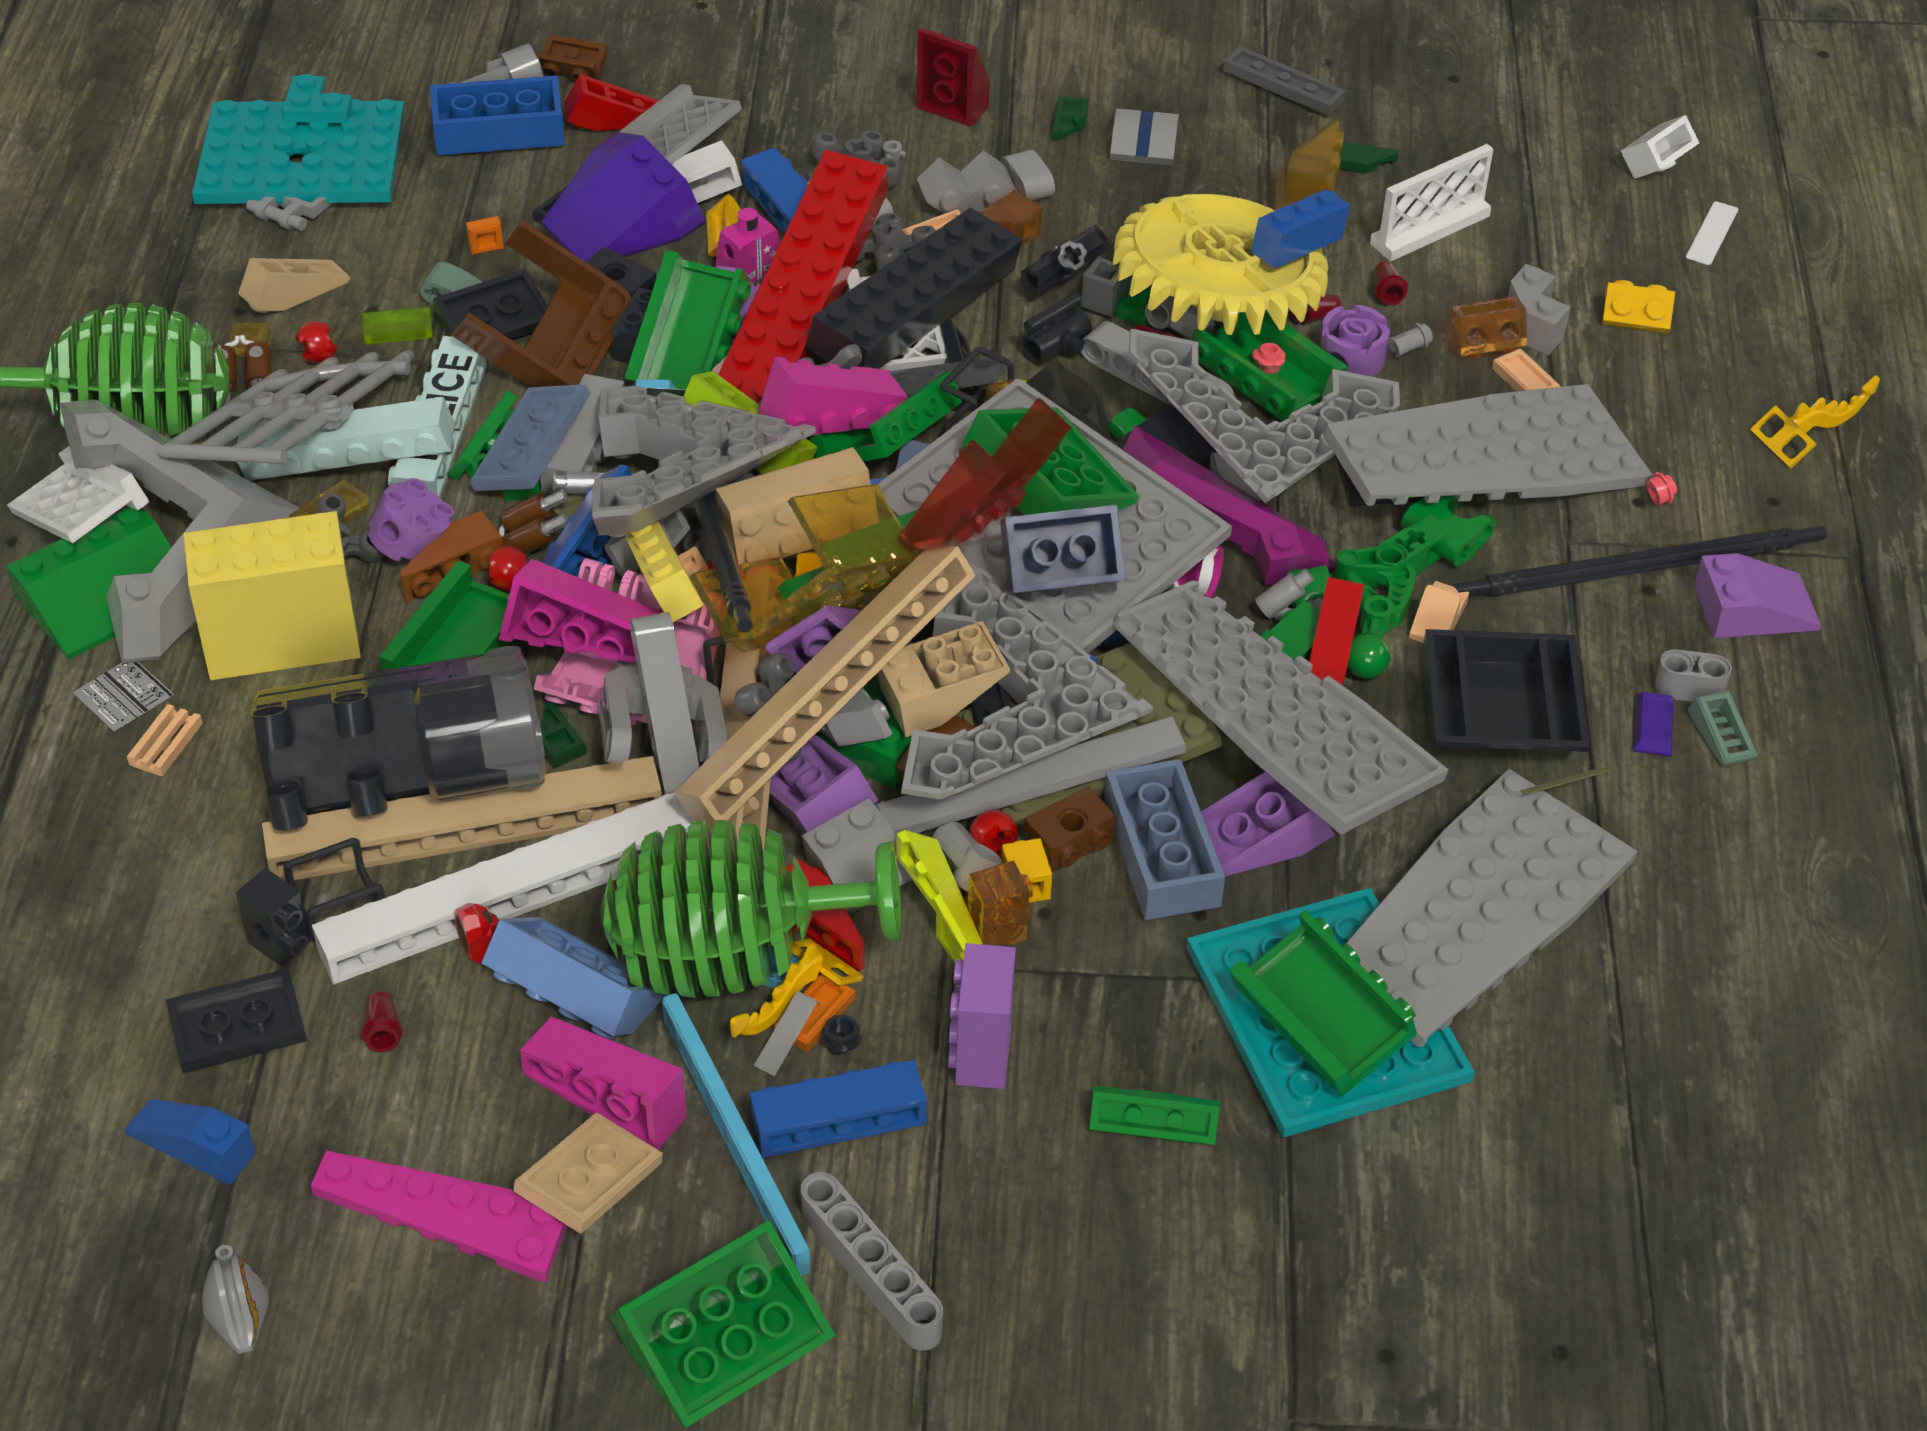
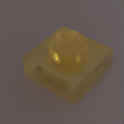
[229,323,270,356]

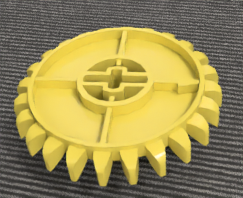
[1112,194,1328,335]

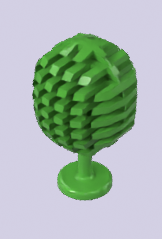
[0,303,230,439]
[601,820,902,997]

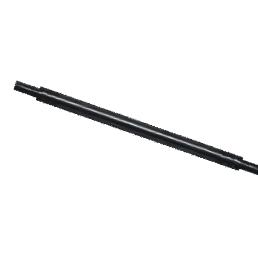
[694,491,753,633]
[1452,525,1827,597]

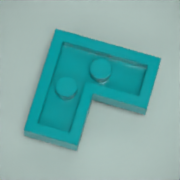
[282,74,353,123]

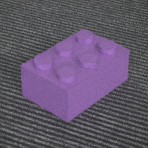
[948,943,1016,1089]

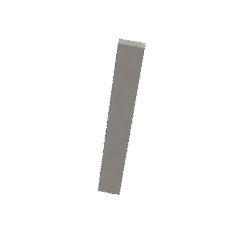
[877,716,1186,838]

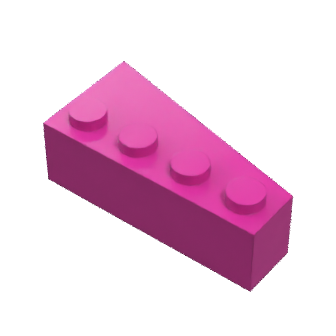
[758,357,908,436]
[499,559,664,663]
[520,1017,687,1150]

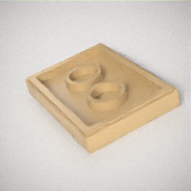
[514,1112,663,1234]

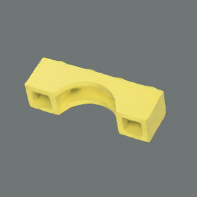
[625,521,704,622]

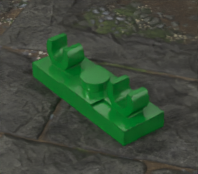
[447,390,517,481]
[1089,1085,1220,1145]

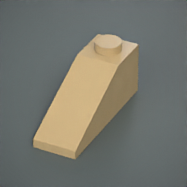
[238,258,350,313]

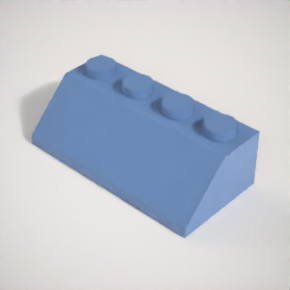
[482,917,666,1039]

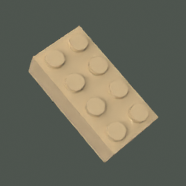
[716,447,876,571]

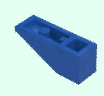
[125,1099,256,1185]

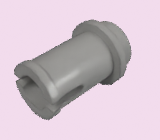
[1388,323,1433,358]

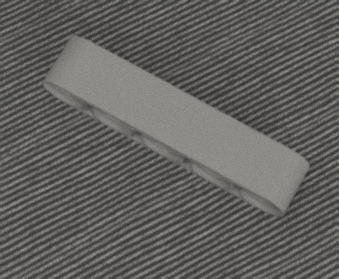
[1081,321,1235,404]
[630,612,699,796]
[801,1172,943,1351]

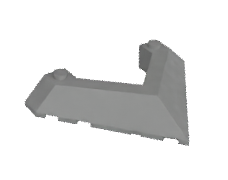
[1128,329,1400,503]
[592,386,815,537]
[60,400,306,663]
[901,566,1154,800]

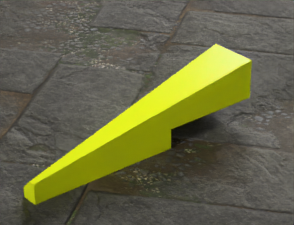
[896,830,983,962]

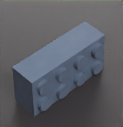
[1103,759,1225,920]

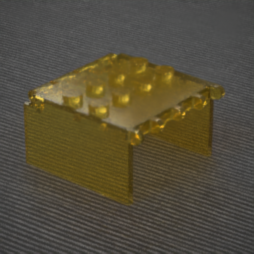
[689,484,924,653]

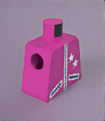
[715,208,780,283]

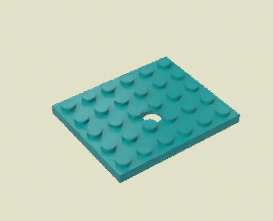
[192,99,405,204]
[1186,888,1475,1138]

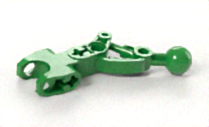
[1333,495,1497,679]

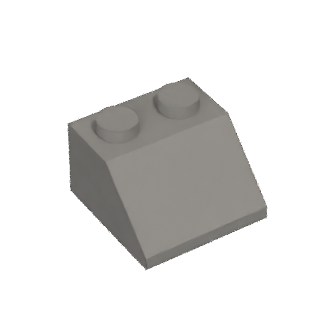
[802,798,912,915]

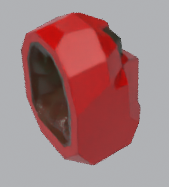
[454,903,500,964]

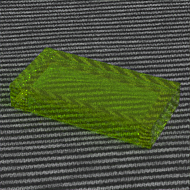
[362,307,433,344]

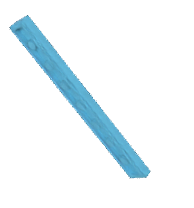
[662,993,810,1276]

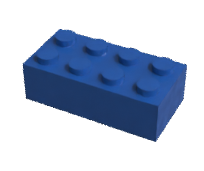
[430,76,565,155]

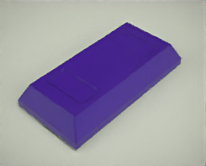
[1634,692,1674,757]

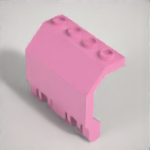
[534,558,726,730]

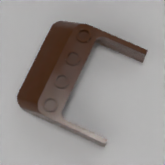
[451,220,631,387]

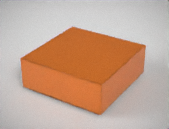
[466,216,504,255]

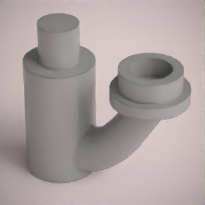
[1255,568,1323,621]

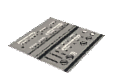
[73,662,174,731]

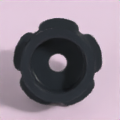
[821,1015,861,1054]

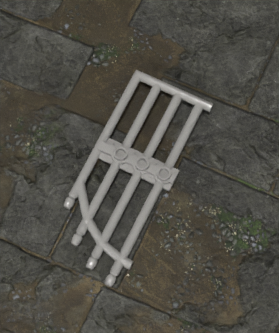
[158,350,414,464]

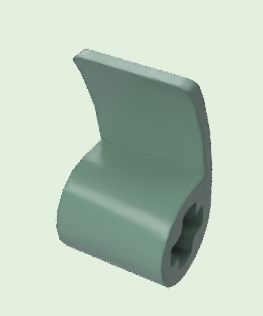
[420,262,482,305]

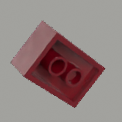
[916,28,990,127]

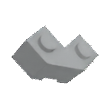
[917,150,1015,214]
[1505,264,1571,355]

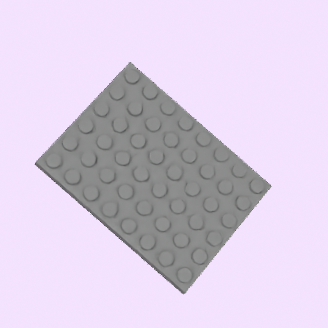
[871,378,1232,653]

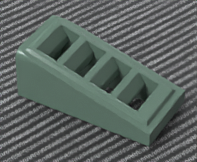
[1688,691,1758,766]

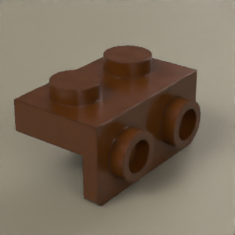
[536,34,609,81]

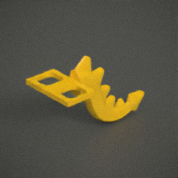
[1750,375,1880,468]
[730,939,864,1038]

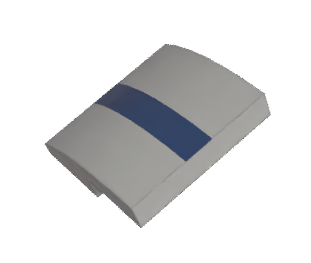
[1110,108,1179,166]

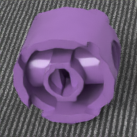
[1319,305,1390,377]
[367,478,454,564]

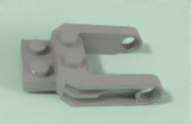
[598,660,728,764]

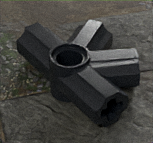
[1020,224,1111,296]

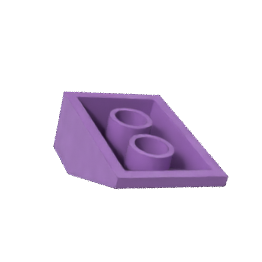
[1694,553,1821,638]
[765,605,861,673]
[769,734,878,835]
[1201,772,1335,876]

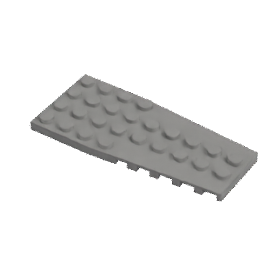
[1324,384,1653,506]
[1114,580,1449,835]
[1347,769,1638,1047]

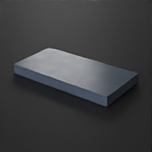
[470,384,591,491]

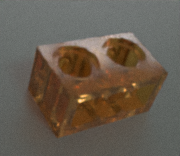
[1451,296,1527,358]
[968,860,1033,946]

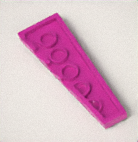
[311,1151,567,1283]

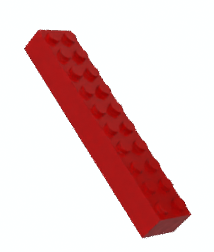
[718,150,888,404]

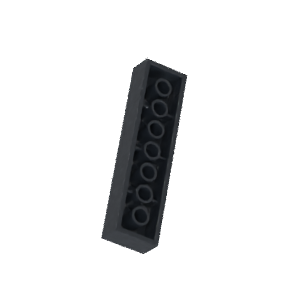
[806,207,1023,369]

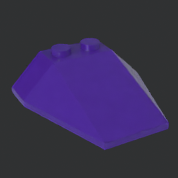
[541,132,705,262]

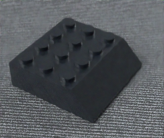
[1420,629,1590,752]

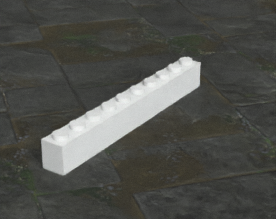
[312,793,693,985]

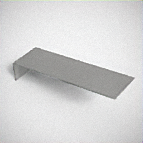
[754,991,822,1076]

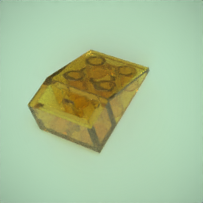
[1283,117,1345,207]

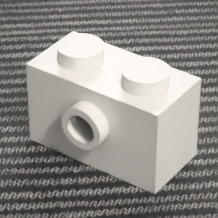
[1621,115,1699,179]
[672,140,742,203]

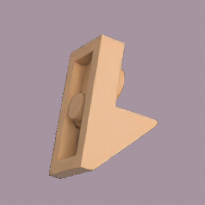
[1409,581,1469,643]

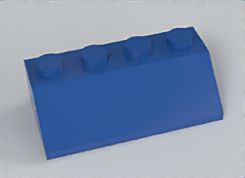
[541,464,632,577]

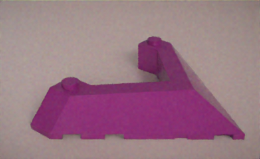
[1122,426,1334,586]

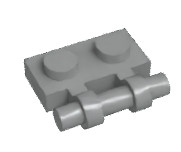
[246,197,332,231]

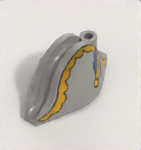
[202,1245,269,1354]

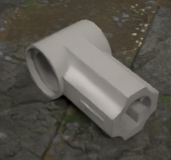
[1145,295,1216,340]
[932,821,1002,895]

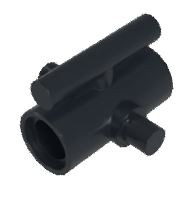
[1021,292,1092,366]

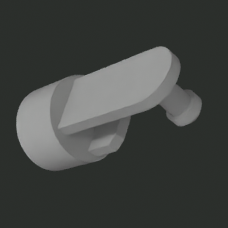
[449,43,545,84]

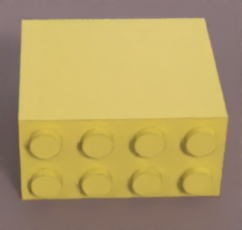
[183,511,361,680]

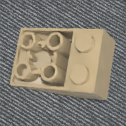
[878,621,1010,737]

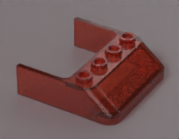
[897,397,1072,551]

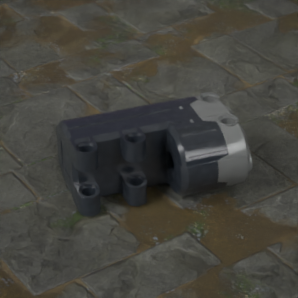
[251,646,546,831]

